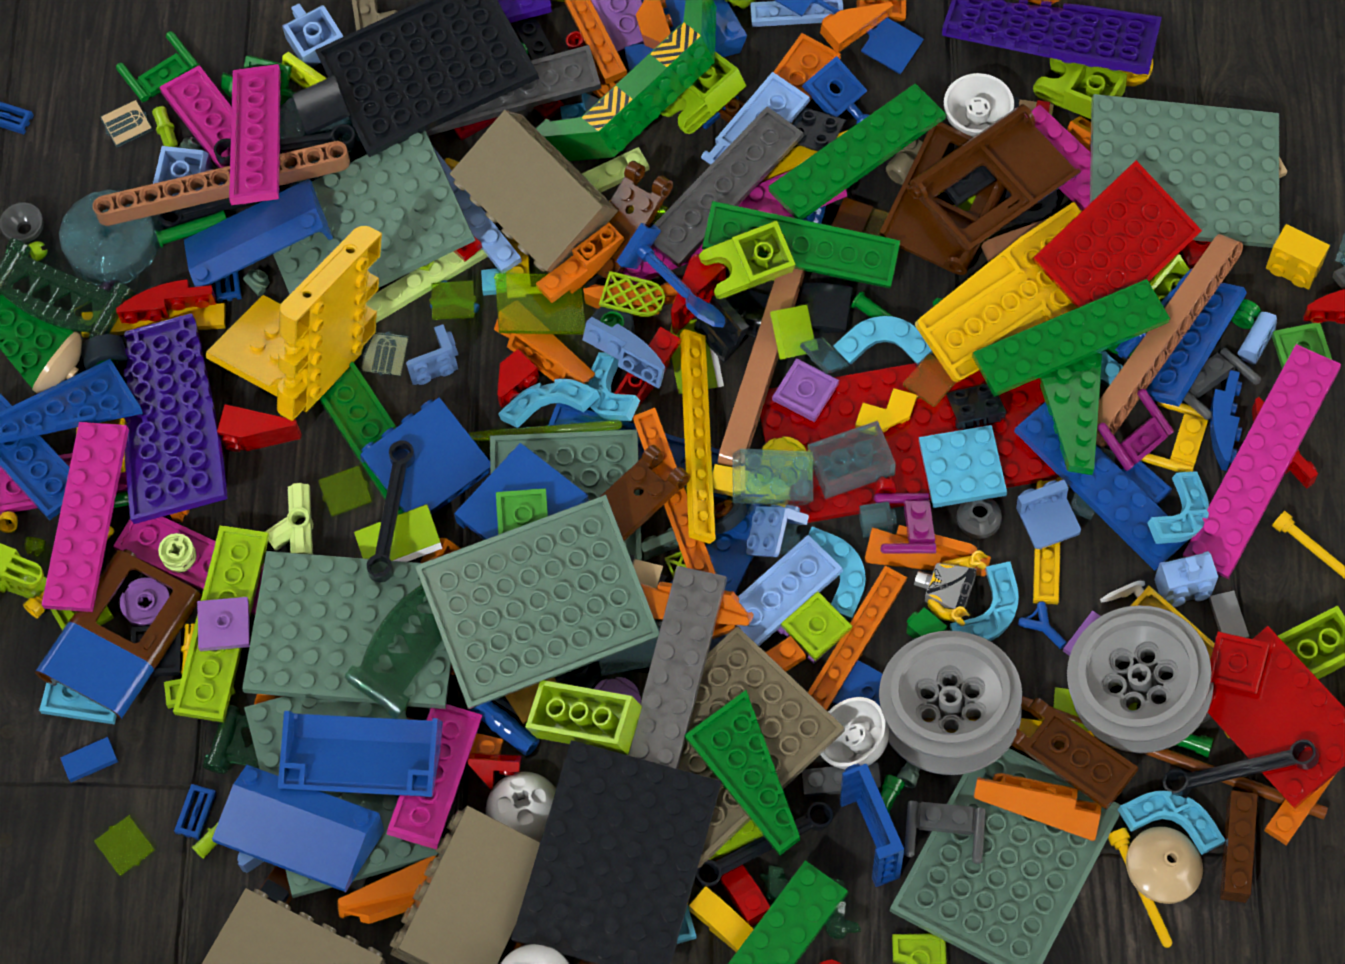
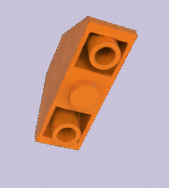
[636,0,673,49]

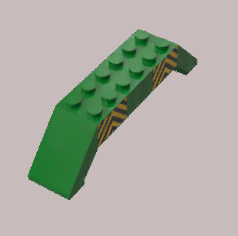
[536,0,716,161]

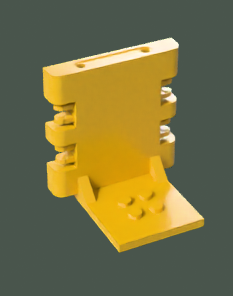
[206,226,382,421]

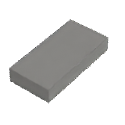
[1209,591,1249,638]

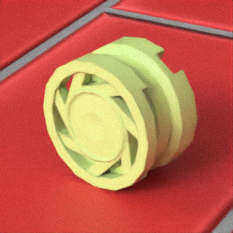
[158,533,197,573]

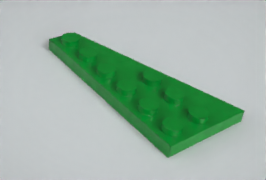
[0,288,74,389]
[1040,353,1102,475]
[685,690,800,855]

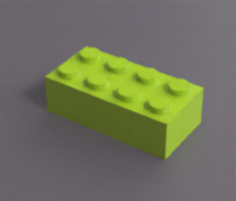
[1278,605,1345,679]
[525,680,642,755]

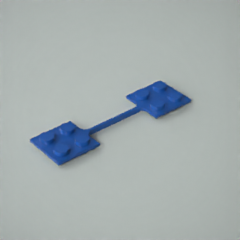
[774,0,924,75]

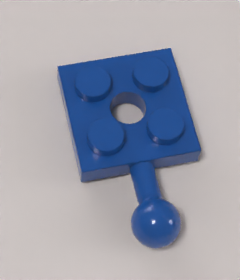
[802,56,869,125]

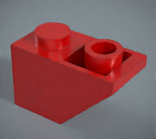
[497,349,539,408]

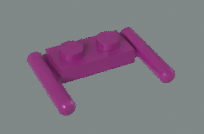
[1097,389,1174,471]
[874,493,936,554]

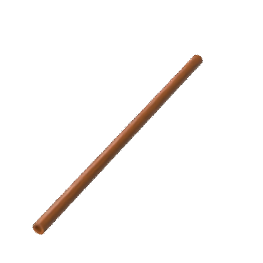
[1021,696,1328,820]

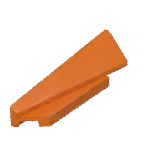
[494,302,595,384]
[865,525,991,576]
[641,582,754,626]
[974,773,1102,841]
[338,855,438,924]

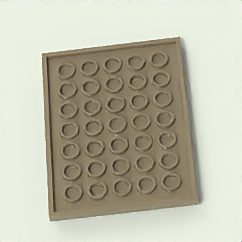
[624,626,845,868]

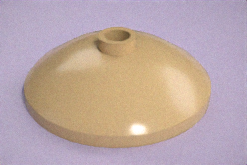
[32,332,82,393]
[1126,827,1203,904]

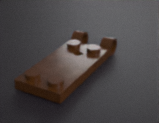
[597,161,673,283]
[600,445,690,541]
[1012,698,1138,810]

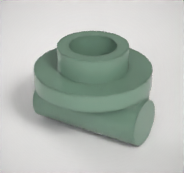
[179,137,204,151]
[244,269,270,296]

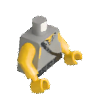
[914,550,988,626]

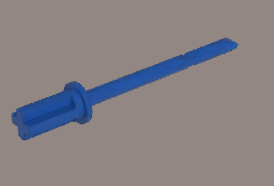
[1115,268,1193,358]

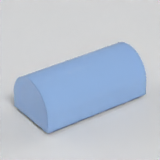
[1238,312,1277,365]

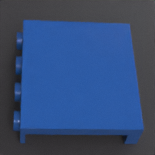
[360,397,491,516]
[454,443,589,540]
[840,763,904,887]

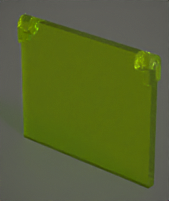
[494,273,585,335]

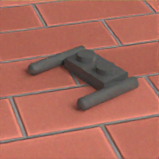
[1183,348,1261,420]
[904,801,986,864]

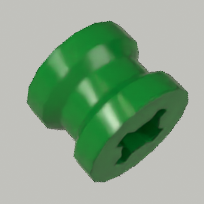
[1231,299,1261,329]

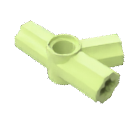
[265,483,314,555]

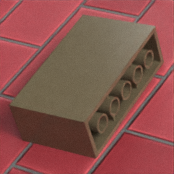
[450,110,618,272]
[389,806,540,964]
[202,888,386,964]

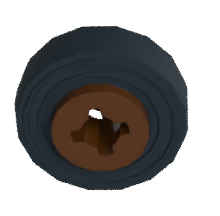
[714,497,748,534]

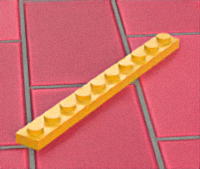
[680,329,716,544]

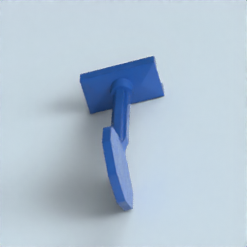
[616,223,725,328]

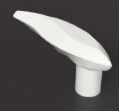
[1100,581,1145,603]

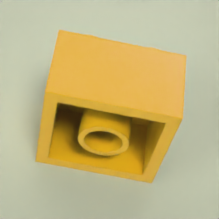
[1266,224,1330,290]

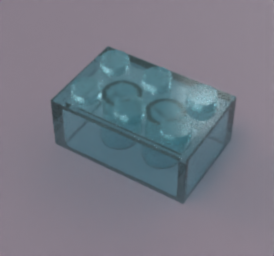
[808,421,896,499]
[732,449,813,506]

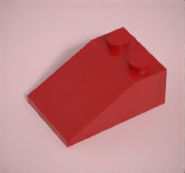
[671,249,726,335]
[217,404,302,452]

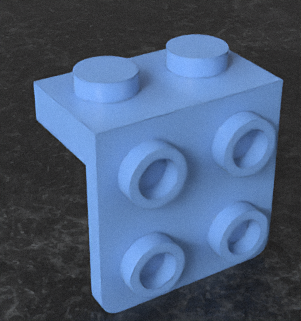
[406,324,458,385]
[1016,480,1081,549]
[746,504,809,557]

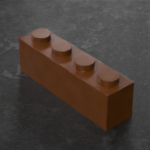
[1220,791,1258,903]

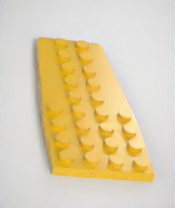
[915,202,1081,382]

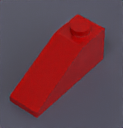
[713,852,770,927]

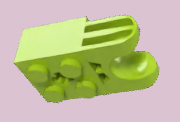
[661,52,746,134]
[1033,58,1127,119]
[699,221,796,299]
[0,543,47,599]

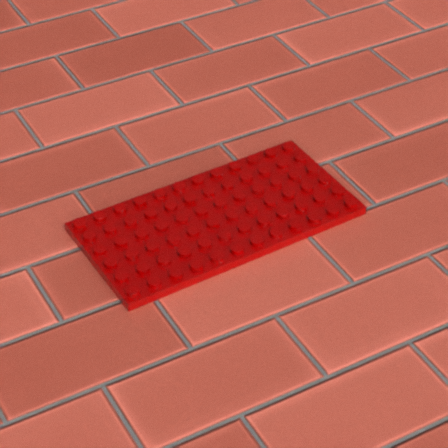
[760,359,1059,527]

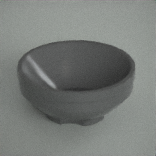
[0,202,44,244]
[956,498,1002,539]

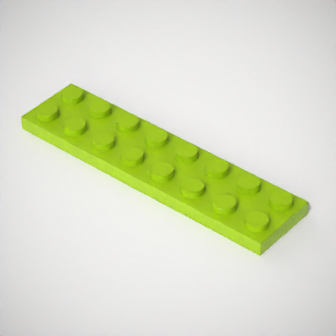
[173,525,269,722]

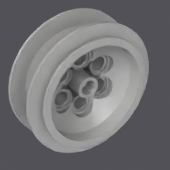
[1067,605,1214,753]
[879,631,1022,775]

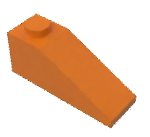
[820,2,893,53]

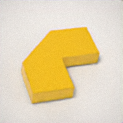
[855,388,917,434]

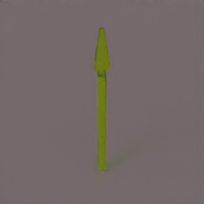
[468,420,622,441]

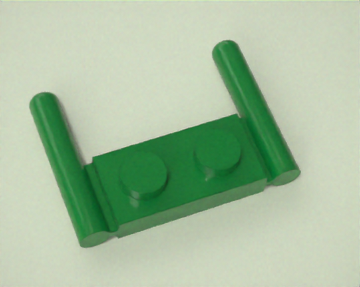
[116,31,199,102]

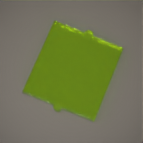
[429,281,476,320]
[318,466,372,517]
[94,815,155,876]

